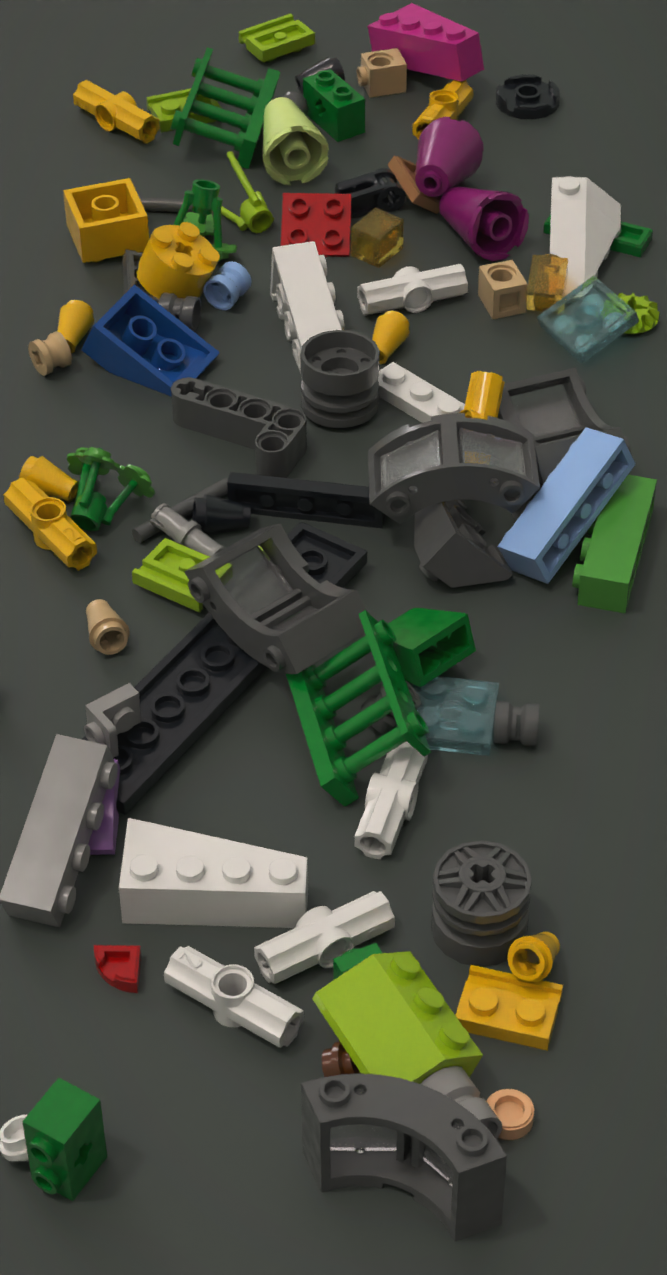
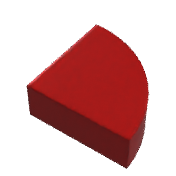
[94,945,141,993]

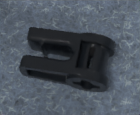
[335,168,406,219]

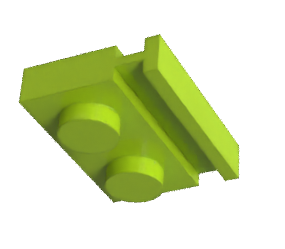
[238,13,315,62]
[146,88,221,133]
[132,538,232,613]

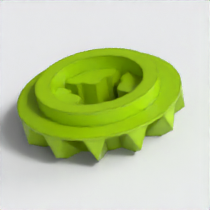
[602,293,660,334]

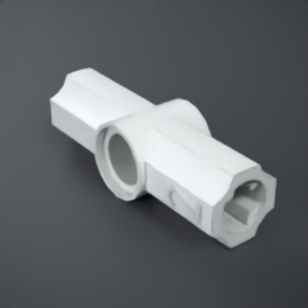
[357,264,468,316]
[354,741,428,859]
[254,891,395,984]
[164,946,304,1048]

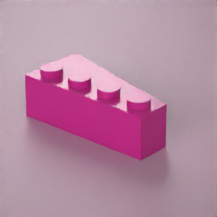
[368,3,484,82]

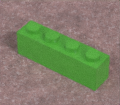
[572,475,657,614]

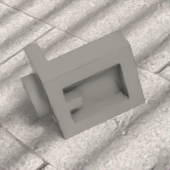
[84,683,141,758]

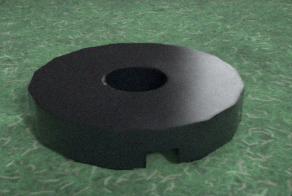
[496,75,560,119]

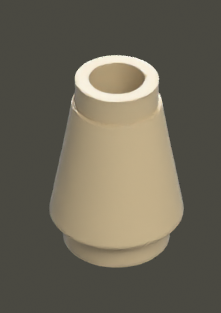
[86,599,130,655]

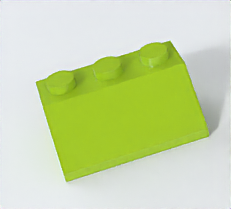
[312,951,483,1084]

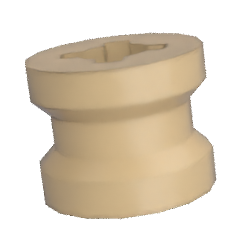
[28,331,72,376]

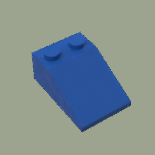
[81,284,220,396]

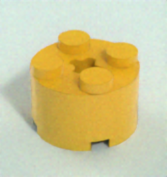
[137,222,220,299]

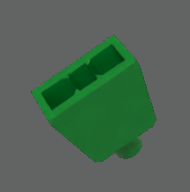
[387,608,476,687]

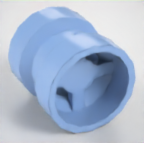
[203,261,252,310]

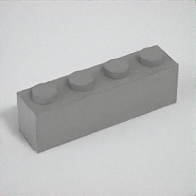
[0,734,118,928]

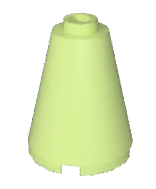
[263,97,329,185]

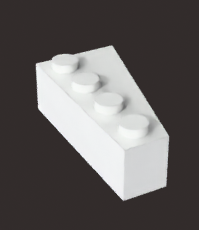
[270,241,344,374]
[119,818,308,928]

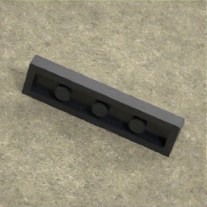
[227,472,386,529]

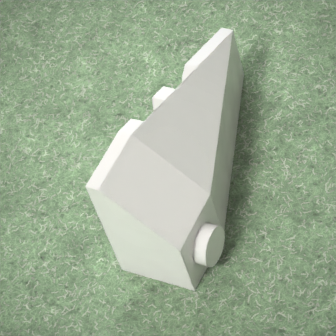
[548,176,621,302]

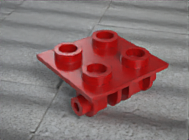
[281,193,351,257]

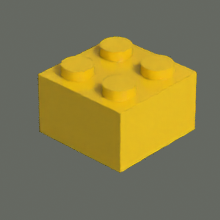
[63,178,149,263]

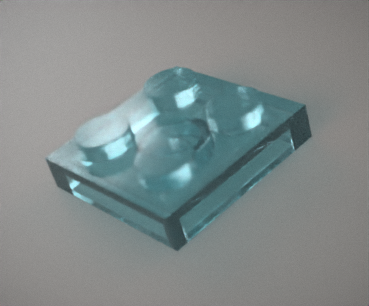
[537,276,639,363]
[413,676,499,756]

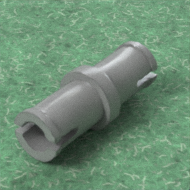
[150,503,225,557]

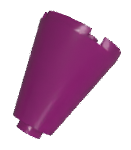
[415,117,484,197]
[439,187,529,261]

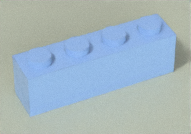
[497,427,636,584]

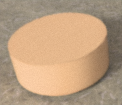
[487,1089,534,1140]

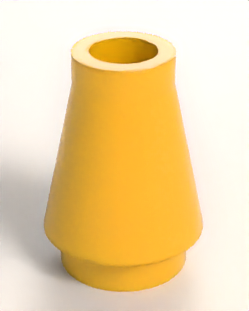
[57,300,94,353]
[372,311,410,364]
[19,456,79,503]
[507,931,560,982]

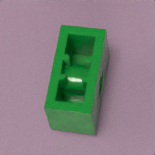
[303,69,365,142]
[22,1077,108,1201]

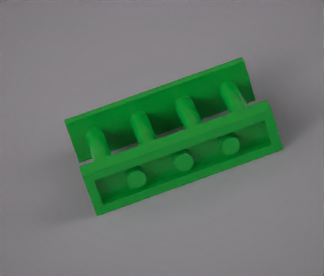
[170,47,281,169]
[286,610,431,807]

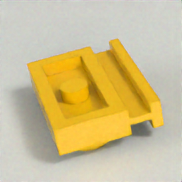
[455,965,563,1051]

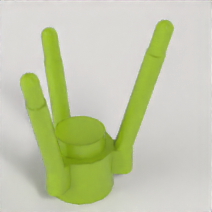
[221,151,274,233]

